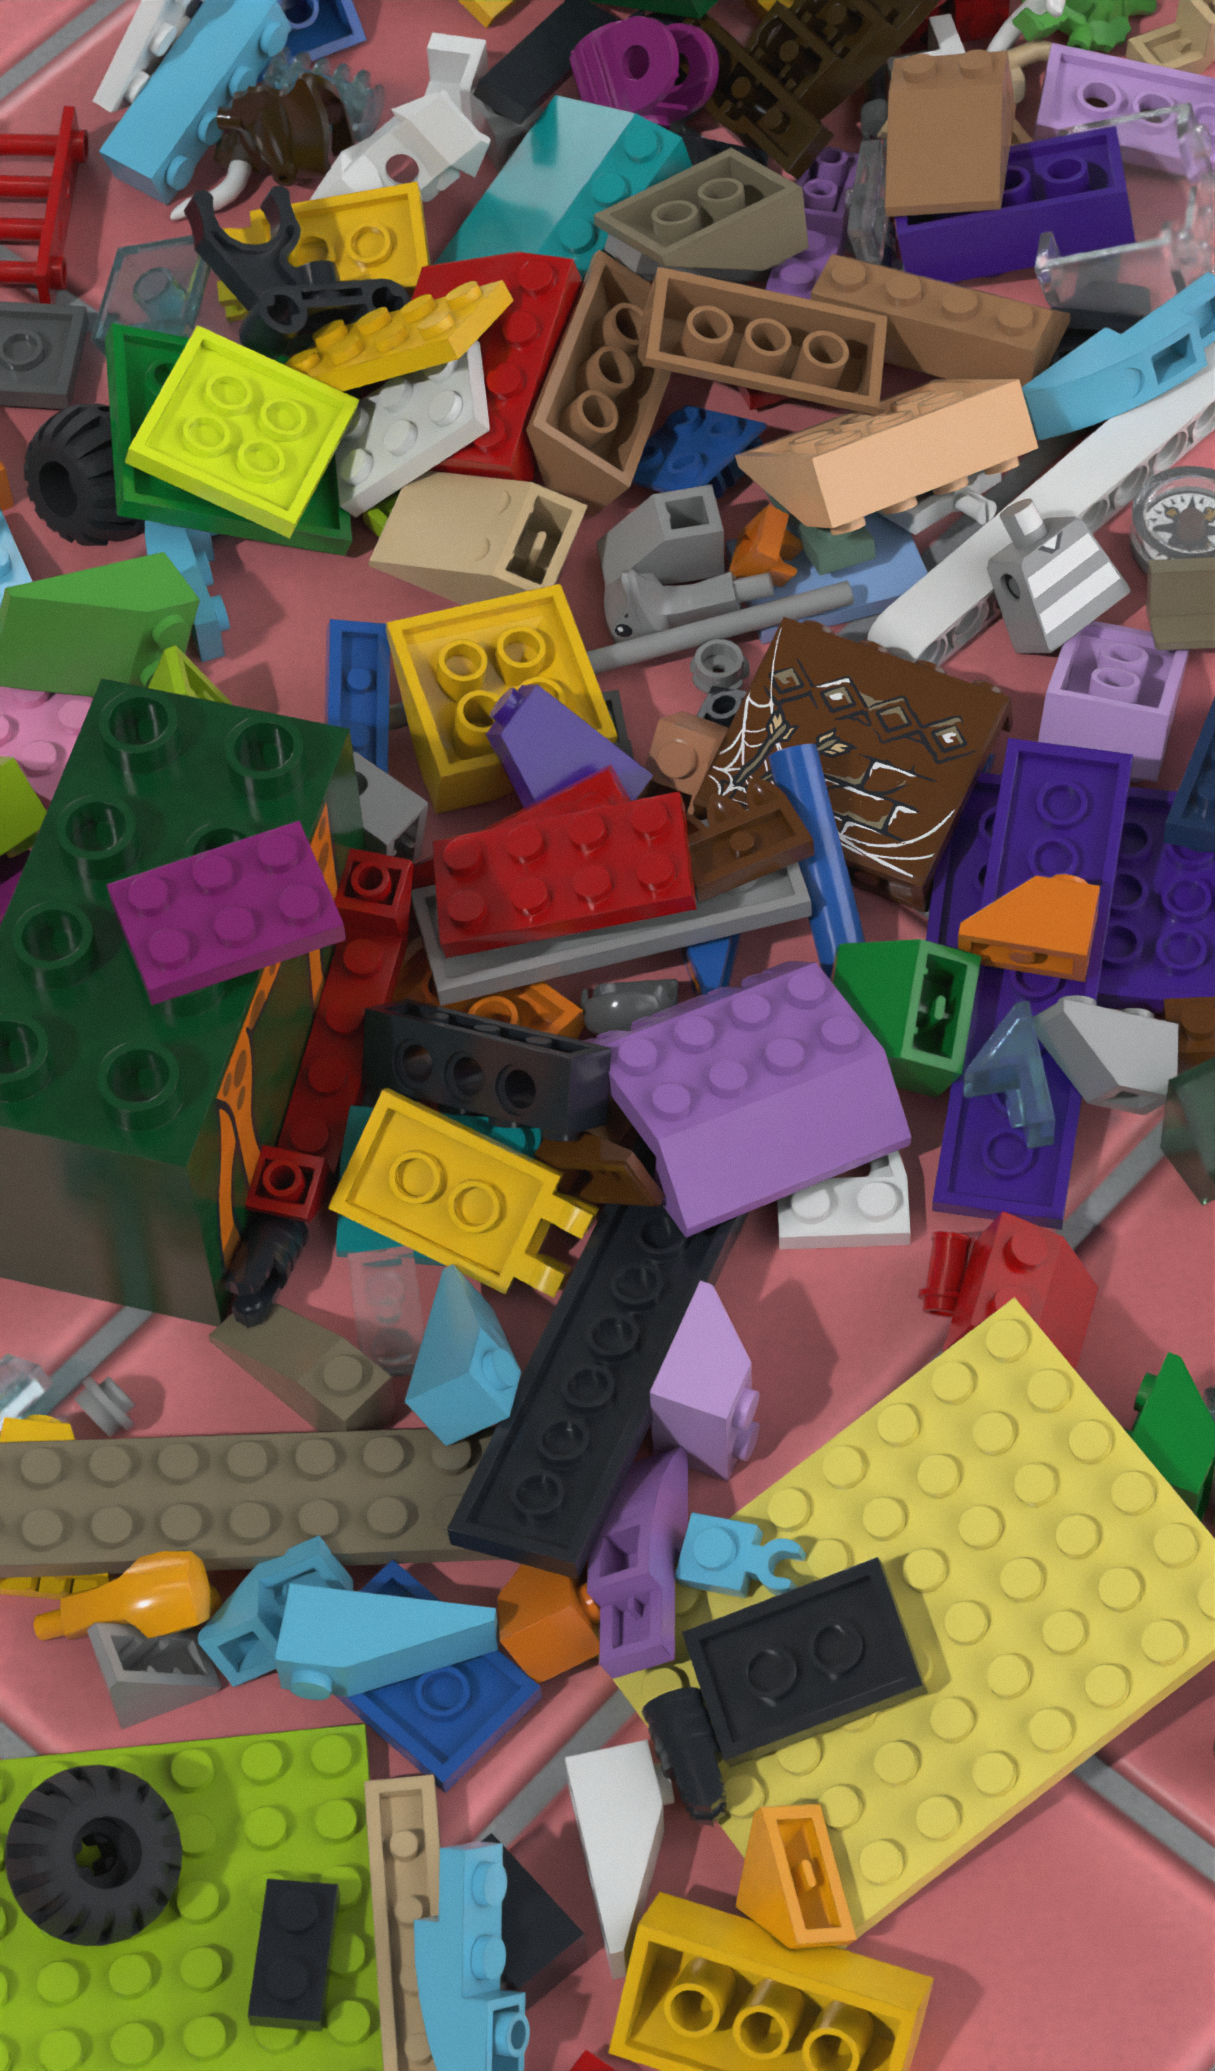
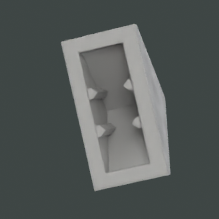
[87,1622,222,1729]

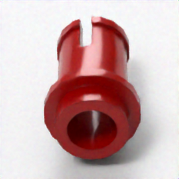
[918,1231,974,1318]

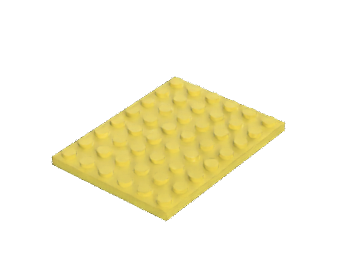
[596,1297,1215,1949]

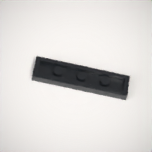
[473,0,619,125]

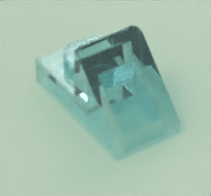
[963,1001,1055,1149]

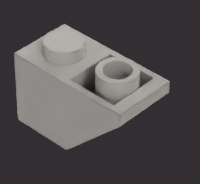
[596,484,725,586]
[1032,995,1179,1115]

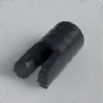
[225,1212,309,1329]
[642,1687,727,1827]

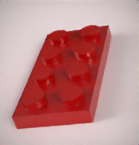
[432,791,697,959]

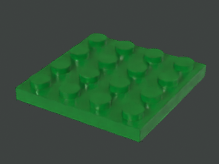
[105,323,353,556]

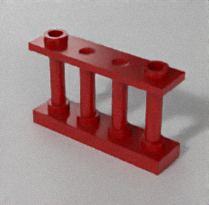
[0,106,89,304]

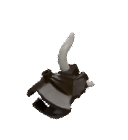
[170,72,356,221]

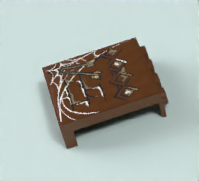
[693,617,1013,913]

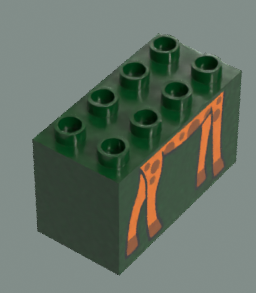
[0,678,367,1327]

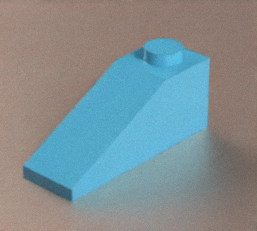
[405,1264,521,1446]
[275,1583,500,1700]

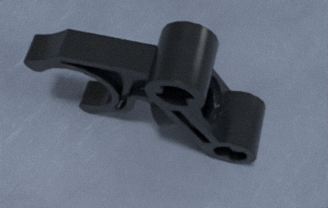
[184,186,411,360]

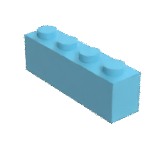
[99,0,292,206]

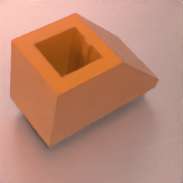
[497,1558,600,1684]

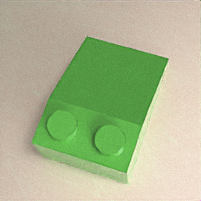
[0,552,200,697]

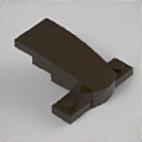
[679,0,941,180]

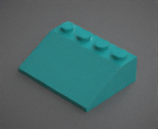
[434,95,692,281]

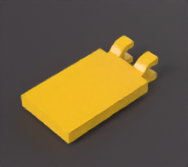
[217,181,431,322]
[328,1088,600,1298]

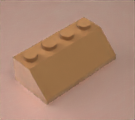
[526,250,672,517]
[811,254,1070,387]
[637,267,888,415]

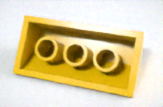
[608,1892,934,2071]

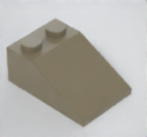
[593,148,809,271]

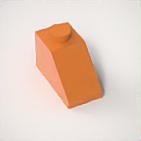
[958,874,1100,982]

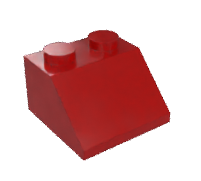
[942,1211,1098,1371]

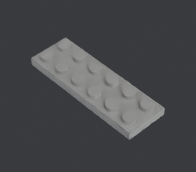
[411,809,812,1006]

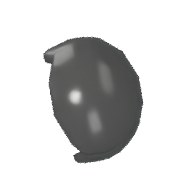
[581,979,678,1036]

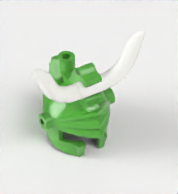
[986,0,1157,53]

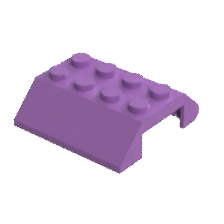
[584,961,912,1237]

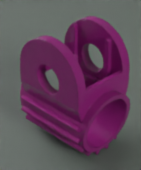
[569,16,719,131]

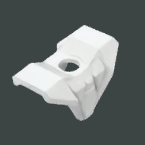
[310,89,491,202]

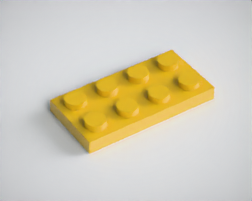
[284,280,514,392]

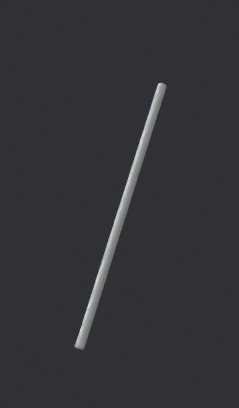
[389,581,854,731]

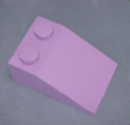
[1038,621,1190,782]

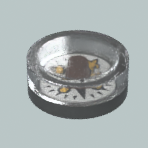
[1129,466,1215,575]

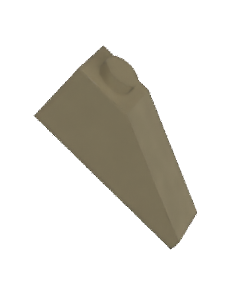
[209,1303,397,1432]

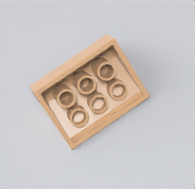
[735,379,1038,535]

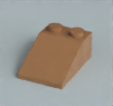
[885,49,1016,217]

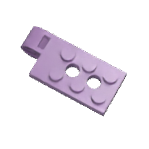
[1032,43,1215,179]

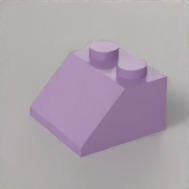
[650,1281,760,1481]

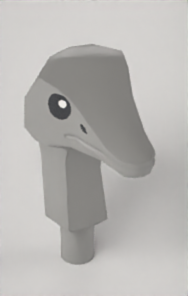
[604,569,774,644]

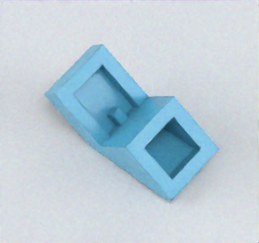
[198,1536,354,1687]

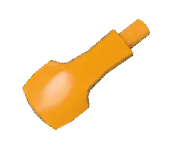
[33,1551,223,1641]

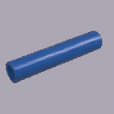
[768,744,866,980]

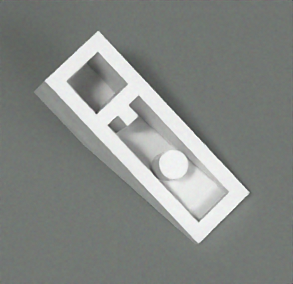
[565,1740,674,1980]

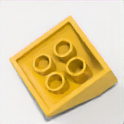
[385,584,618,814]

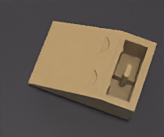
[368,471,587,605]

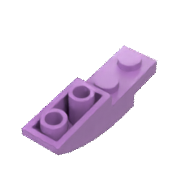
[765,147,864,300]
[587,1446,688,1679]

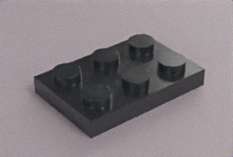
[682,1557,928,1768]

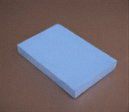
[726,512,927,644]

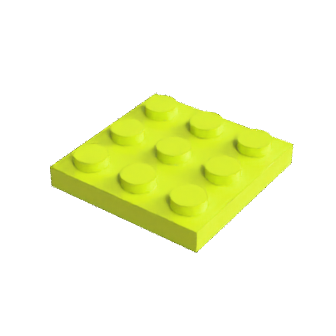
[125,325,359,538]

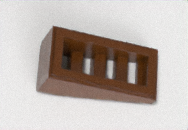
[533,1131,665,1206]

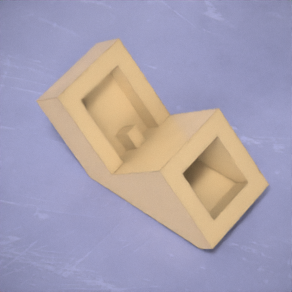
[1126,0,1215,74]

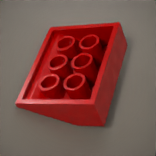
[386,251,583,482]

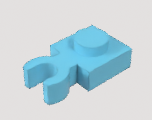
[674,1512,806,1598]

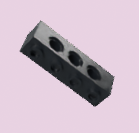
[361,999,611,1141]

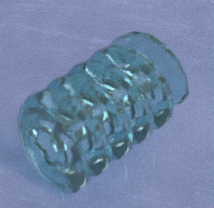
[262,46,385,142]

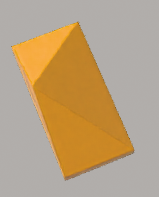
[735,1804,857,1949]

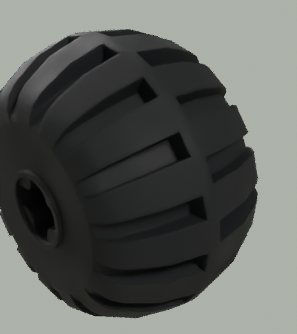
[24,403,145,546]
[5,1765,182,1946]

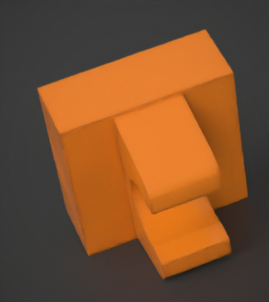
[729,504,803,587]

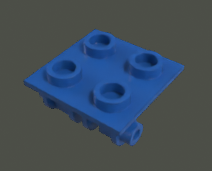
[631,405,767,498]

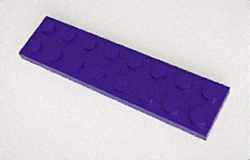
[932,738,1133,1230]

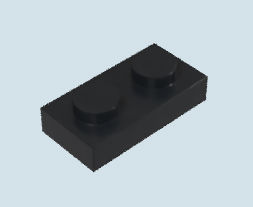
[247,1879,341,2032]

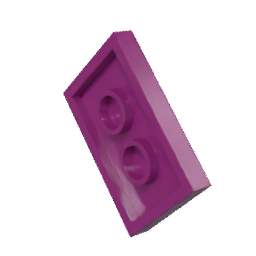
[107,821,346,1005]

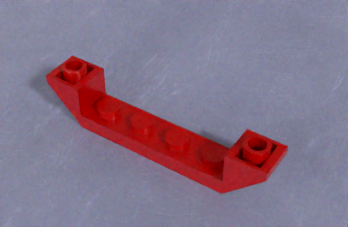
[245,848,413,1223]

